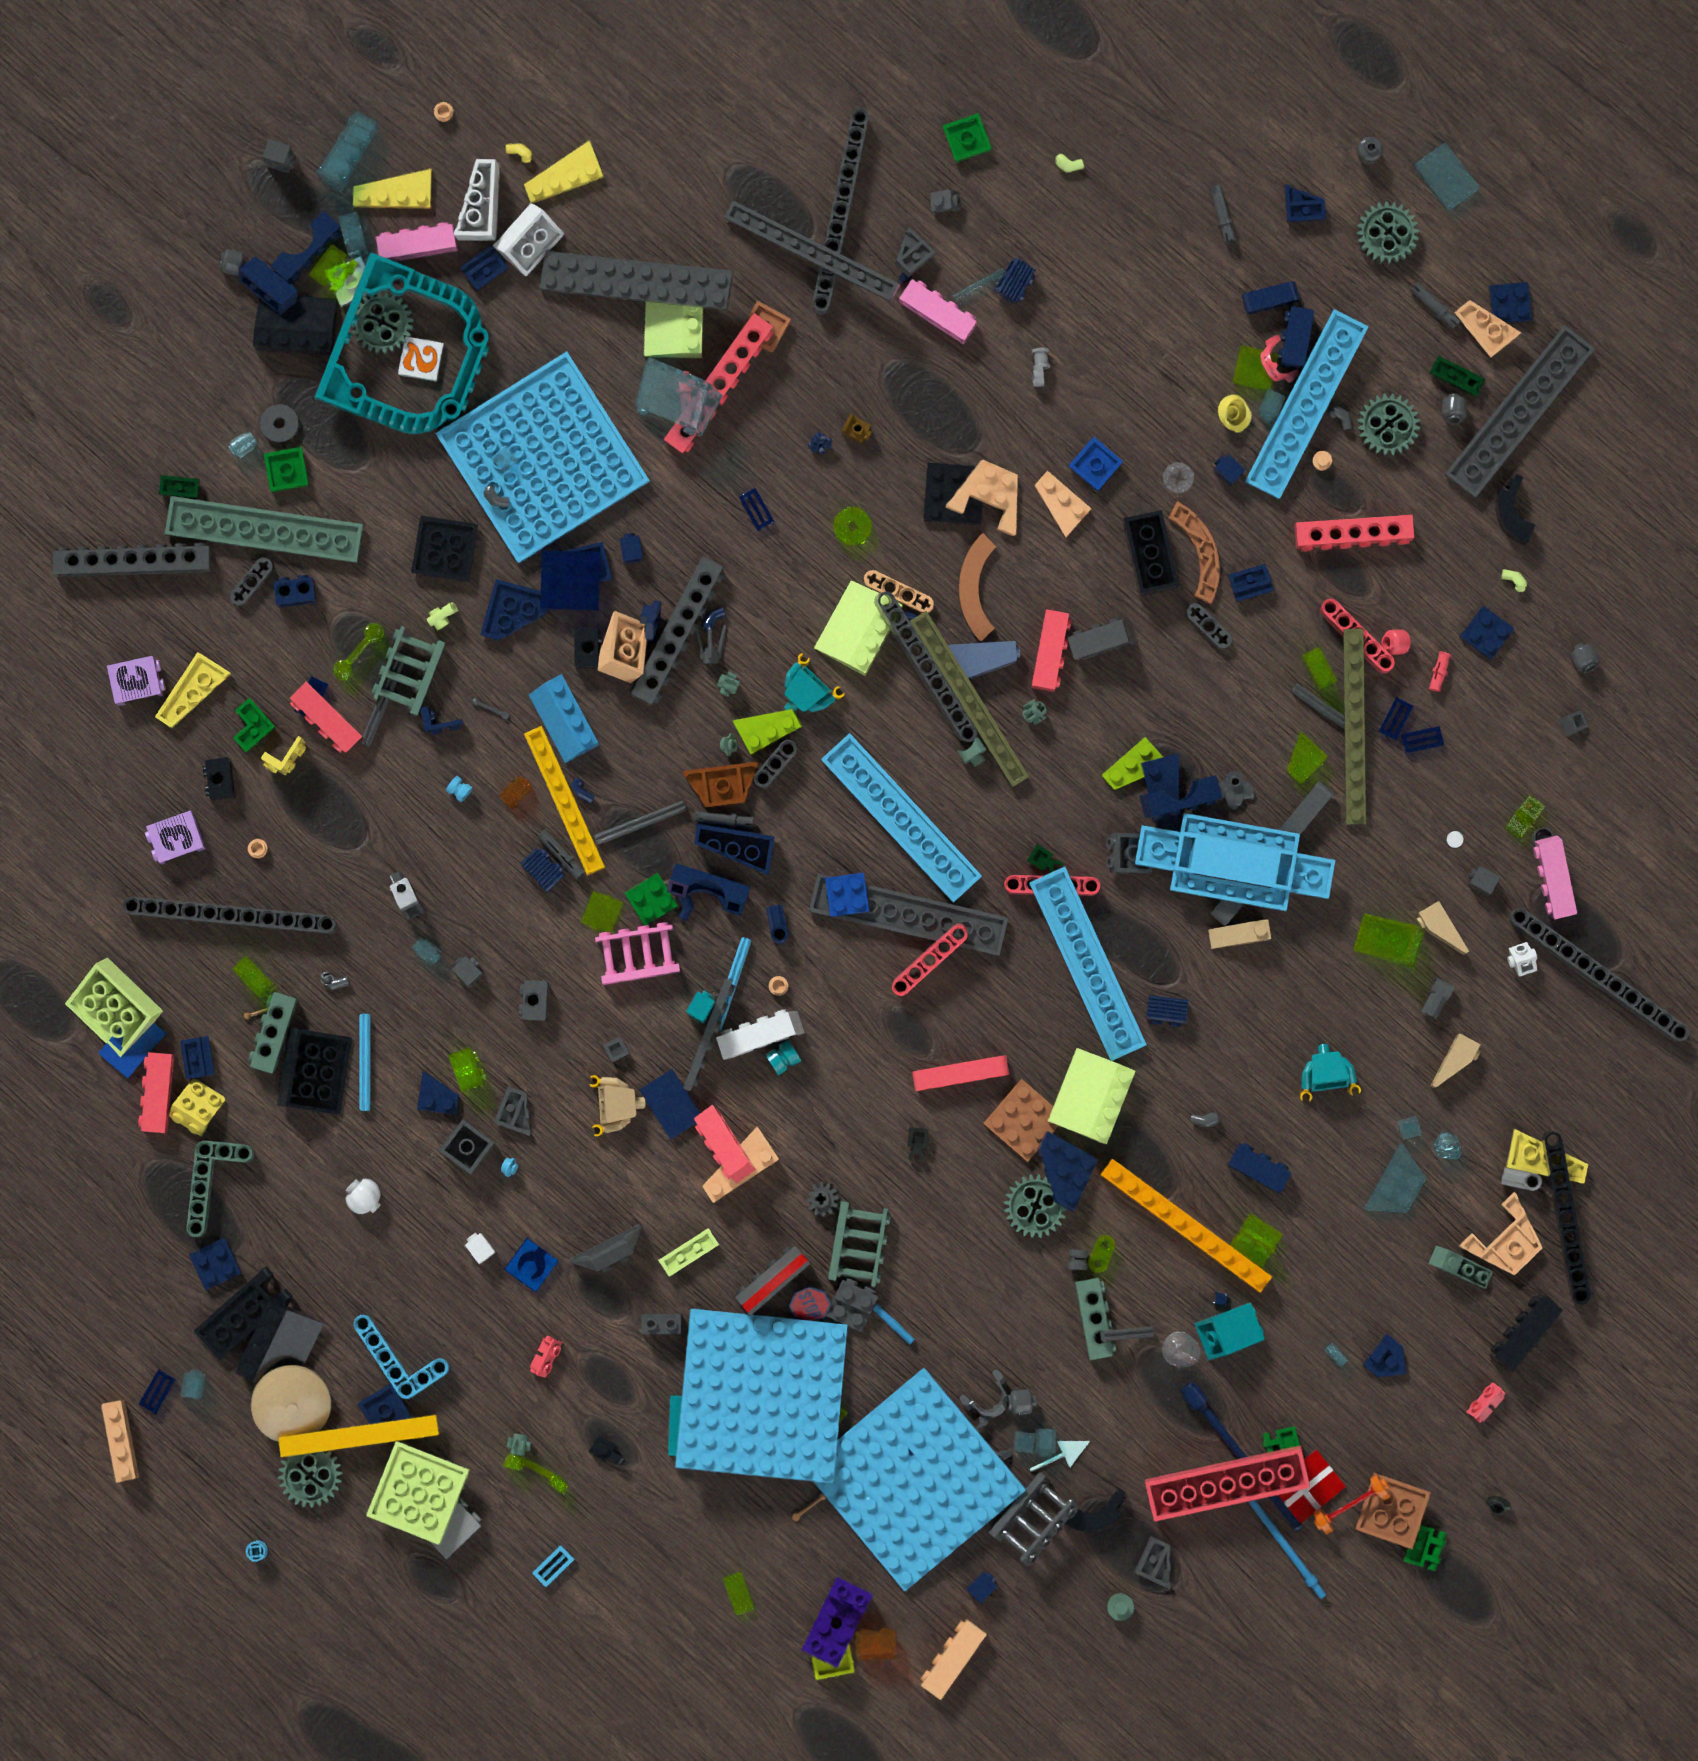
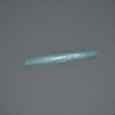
[952,268,1005,302]

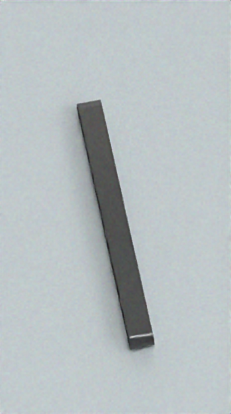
[813,108,868,315]
[122,897,337,934]
[1509,908,1689,1042]

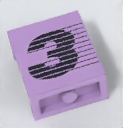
[107,656,165,706]
[145,810,206,865]

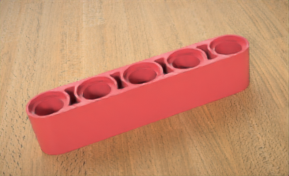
[1320,599,1395,674]
[1004,875,1100,896]
[892,924,968,996]
[912,1055,1010,1091]

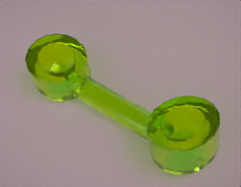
[333,623,384,681]
[502,1453,568,1495]

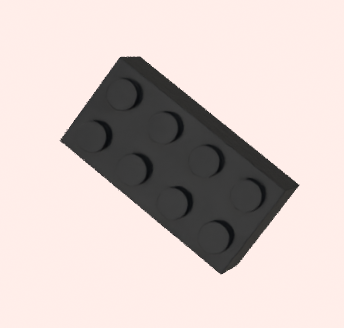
[1122,510,1179,597]
[1489,1295,1563,1372]

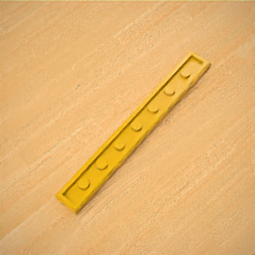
[524,726,605,876]
[278,1415,439,1457]

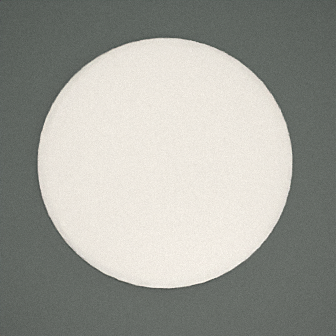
[1447,831,1463,848]

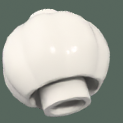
[345,1179,381,1214]

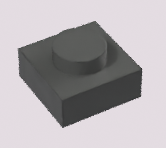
[603,1036,630,1063]

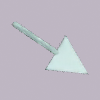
[1030,1441,1090,1472]

